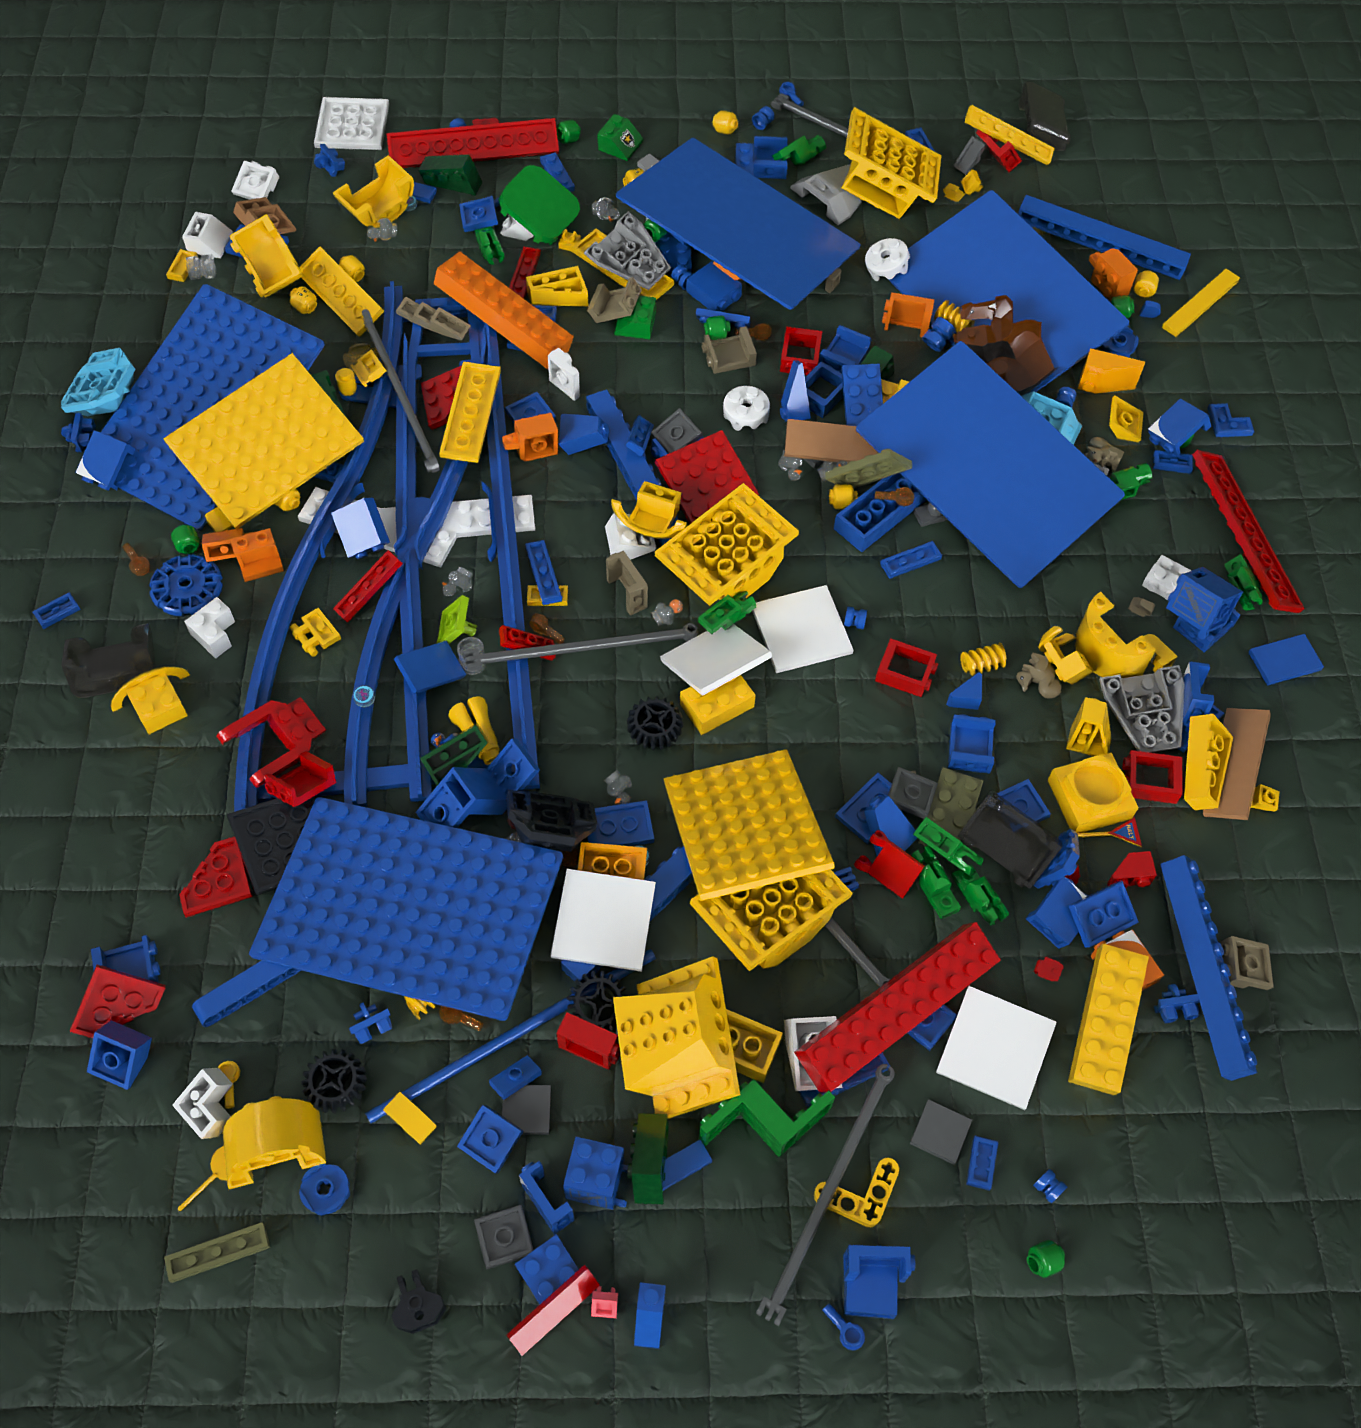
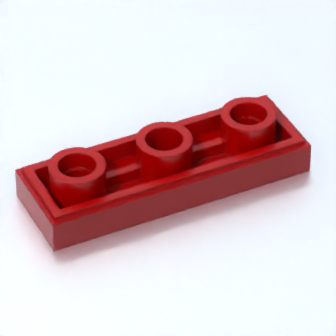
[499,625,556,661]

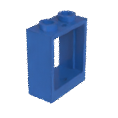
[805,362,844,418]

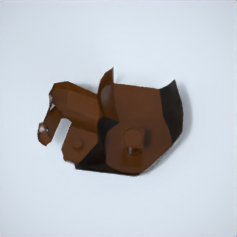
[953,295,1058,396]

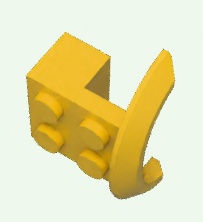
[611,481,687,539]
[1038,626,1094,685]
[111,667,190,734]

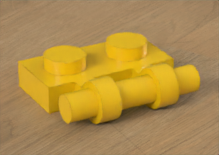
[290,608,341,657]

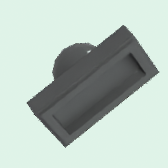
[953,136,987,175]
[914,502,948,527]

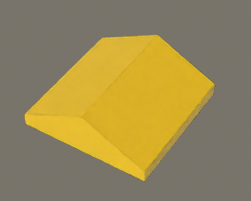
[1109,396,1144,442]

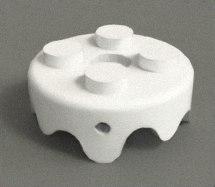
[865,238,910,281]
[723,386,770,431]

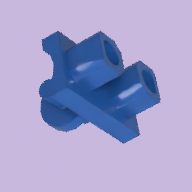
[314,144,345,177]
[61,413,96,452]
[1154,984,1200,1023]
[349,1002,392,1044]

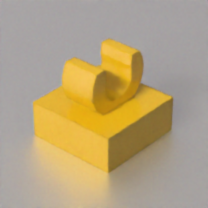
[961,169,983,195]
[558,229,581,252]

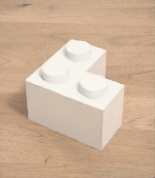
[184,597,235,658]
[173,1068,233,1139]

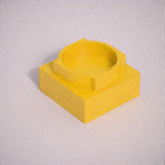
[1048,753,1139,833]

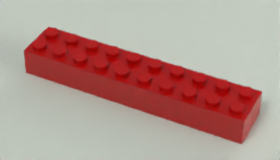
[794,922,1001,1092]

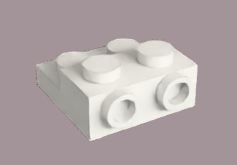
[231,161,280,200]
[548,348,580,401]
[1142,555,1191,600]

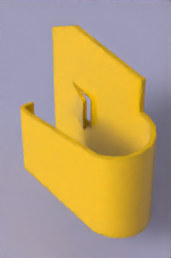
[943,183,965,202]

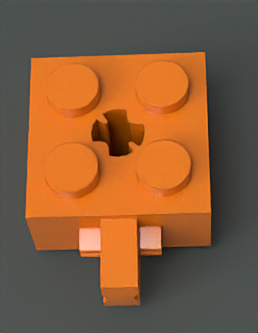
[1089,248,1138,301]
[502,413,558,462]

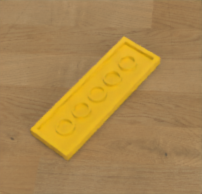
[572,229,674,300]
[300,247,385,337]
[439,362,501,463]

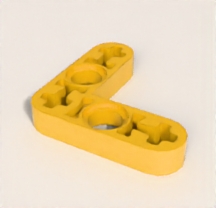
[814,1158,899,1227]

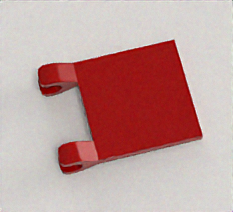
[854,830,925,899]

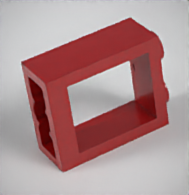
[780,327,822,376]
[875,638,939,697]
[1122,750,1183,804]
[556,1012,620,1070]

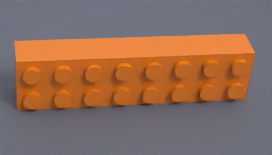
[434,251,574,369]

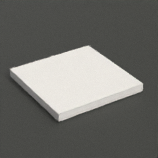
[314,97,389,150]
[752,585,854,673]
[660,624,772,696]
[551,869,656,972]
[936,986,1057,1110]

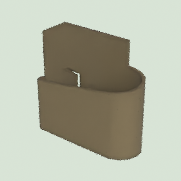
[1128,597,1155,617]

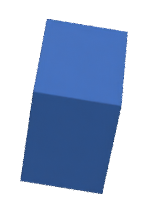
[946,672,982,710]

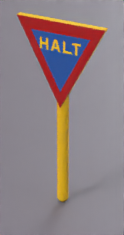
[1078,817,1142,847]

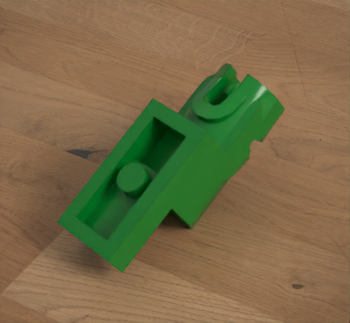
[772,135,826,165]
[475,226,505,265]
[1110,463,1152,500]
[1224,554,1263,610]
[698,591,756,635]
[913,817,983,877]
[911,846,961,920]
[951,864,1009,926]

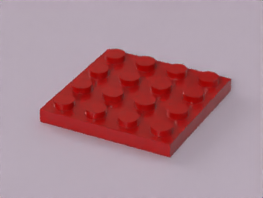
[655,430,759,524]

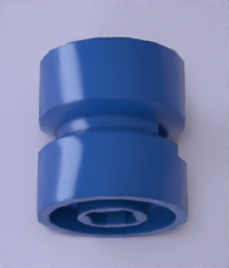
[922,317,956,352]

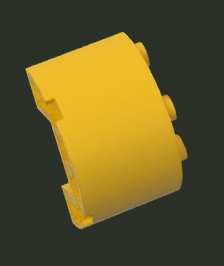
[333,155,414,228]
[229,214,303,298]
[1075,592,1156,678]
[223,1096,326,1189]

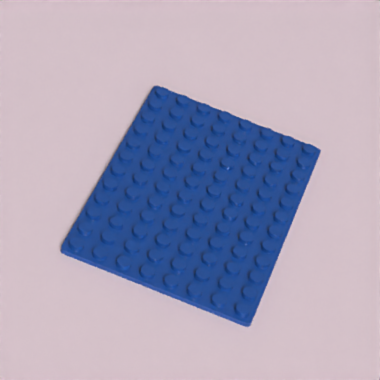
[616,138,861,310]
[888,190,1129,395]
[101,284,325,530]
[856,341,1125,588]
[249,797,563,1021]

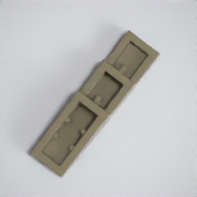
[396,296,471,341]

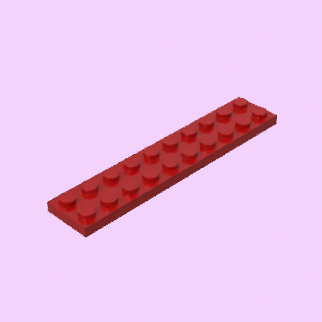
[386,118,559,168]
[1192,450,1305,613]

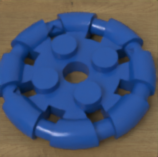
[149,554,223,616]

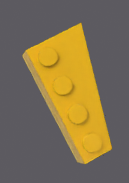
[1184,714,1233,810]

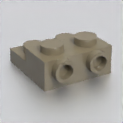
[1220,936,1274,990]

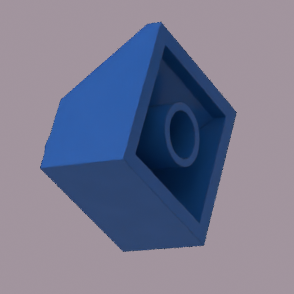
[87,1020,152,1090]

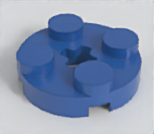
[1102,327,1139,358]
[299,1163,350,1216]

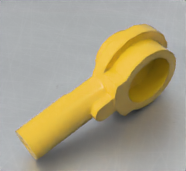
[218,1061,240,1109]

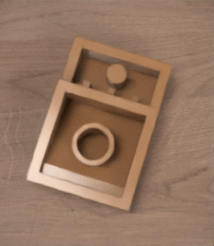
[233,197,296,234]

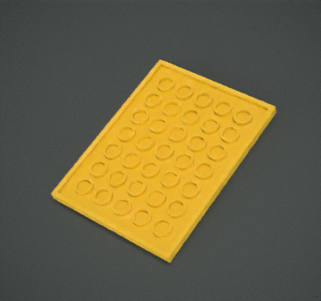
[163,353,364,530]
[664,749,834,901]

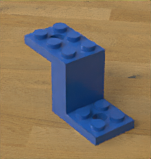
[416,739,540,828]

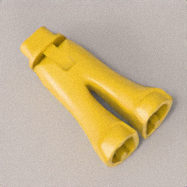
[448,696,500,765]

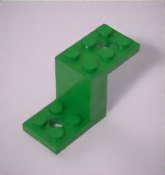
[699,1079,835,1157]

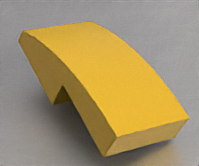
[1251,784,1280,811]
[383,1092,437,1145]

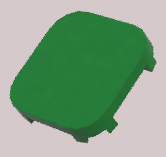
[498,165,580,245]

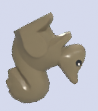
[1084,437,1124,472]
[1017,653,1061,698]

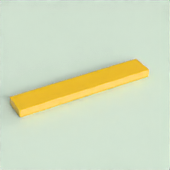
[965,105,1054,165]
[1162,269,1240,337]

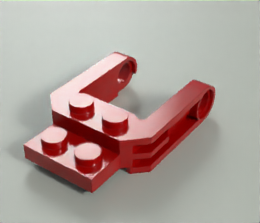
[216,697,326,788]

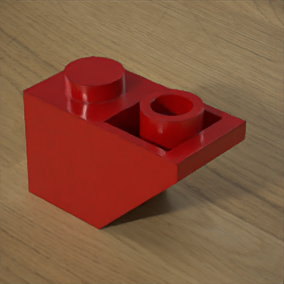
[1107,851,1157,888]

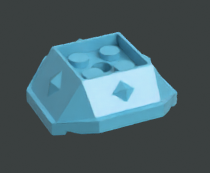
[61,348,136,416]
[1022,391,1082,445]

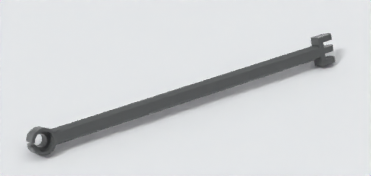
[771,93,848,138]
[362,309,440,473]
[463,623,698,671]
[825,917,890,988]
[756,1064,895,1326]

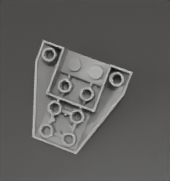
[790,164,863,225]
[584,211,671,290]
[1099,665,1185,753]

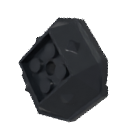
[506,789,597,852]

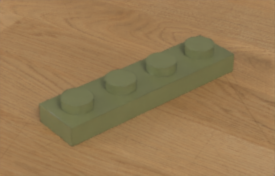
[164,1222,270,1283]

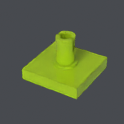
[437,595,477,644]

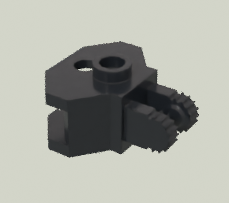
[391,1269,446,1334]

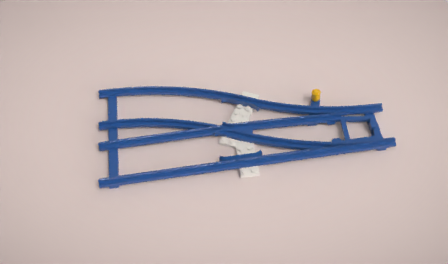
[234,281,540,812]

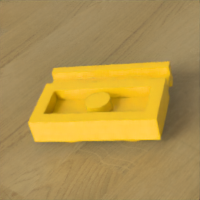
[350,349,386,387]

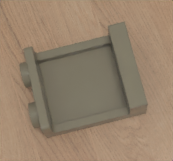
[587,277,642,323]
[702,326,757,374]
[606,550,648,616]

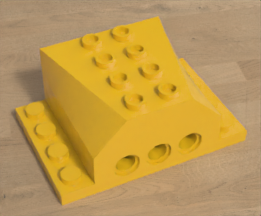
[841,107,942,219]
[655,483,799,606]
[690,870,852,971]
[613,956,740,1119]

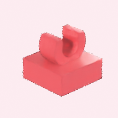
[591,1286,618,1318]

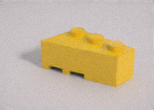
[526,266,588,306]

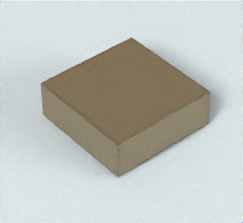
[825,268,841,293]

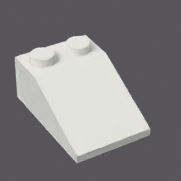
[784,1016,842,1091]

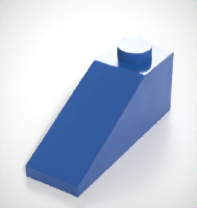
[780,360,811,422]

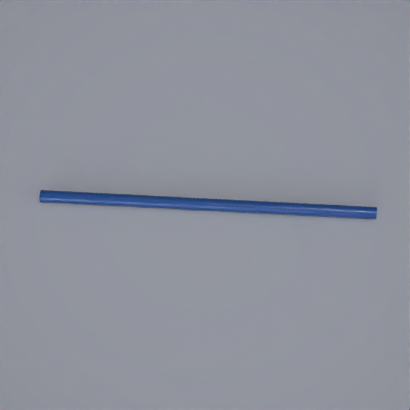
[365,949,656,1123]

